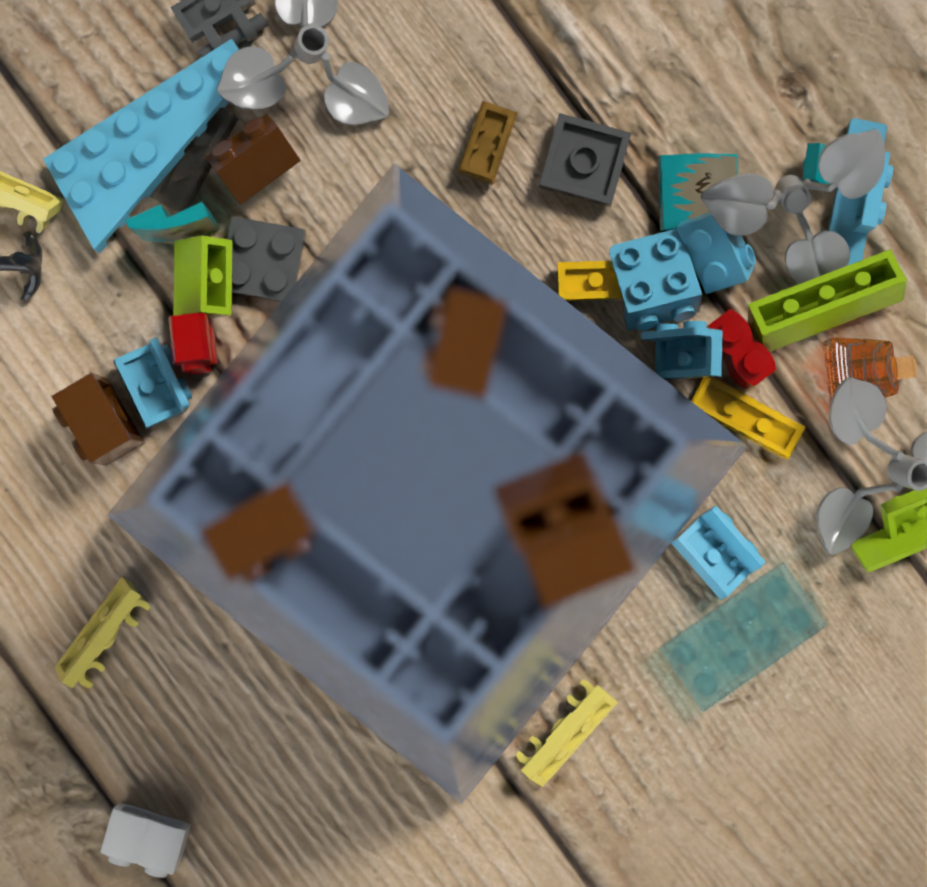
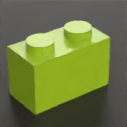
[173,235,232,318]

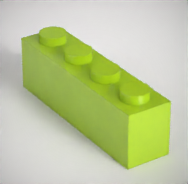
[748,249,907,352]

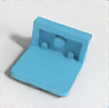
[609,229,702,331]

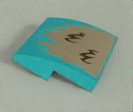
[657,153,739,231]
[125,202,220,242]

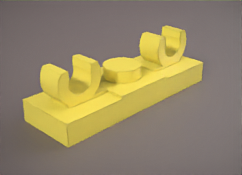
[0,171,64,234]
[54,576,151,689]
[516,679,618,787]

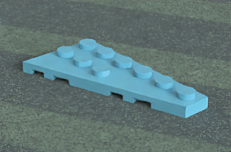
[43,38,239,254]

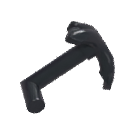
[0,231,42,302]

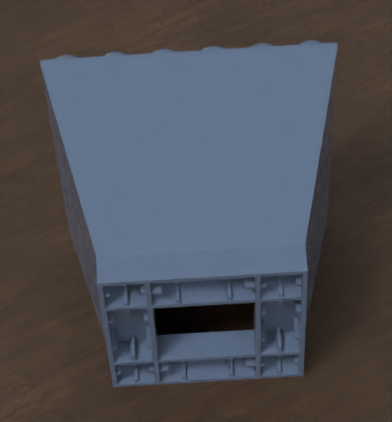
[107,163,748,804]

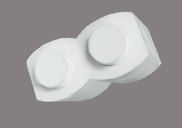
[100,803,191,878]

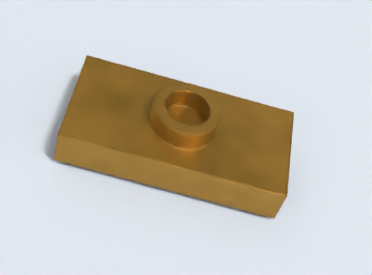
[458,100,518,185]

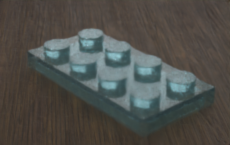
[658,562,828,712]

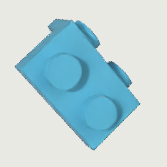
[677,212,756,294]
[641,321,722,380]
[113,337,192,430]
[671,506,765,600]

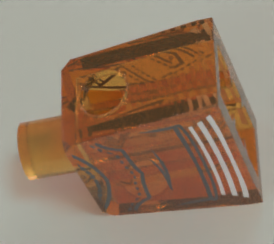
[823,337,917,403]

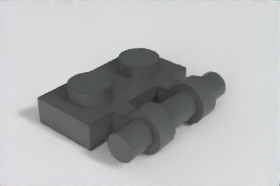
[170,0,269,58]

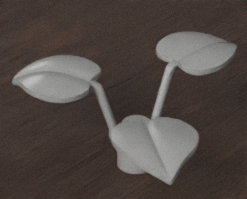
[217,0,389,125]
[701,129,885,284]
[816,377,927,555]

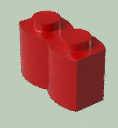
[707,309,776,389]
[169,313,218,375]

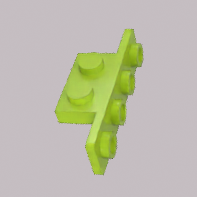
[851,488,927,572]

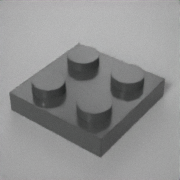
[539,113,631,207]
[227,216,306,302]

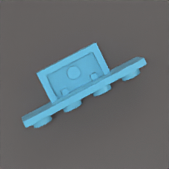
[828,118,893,265]

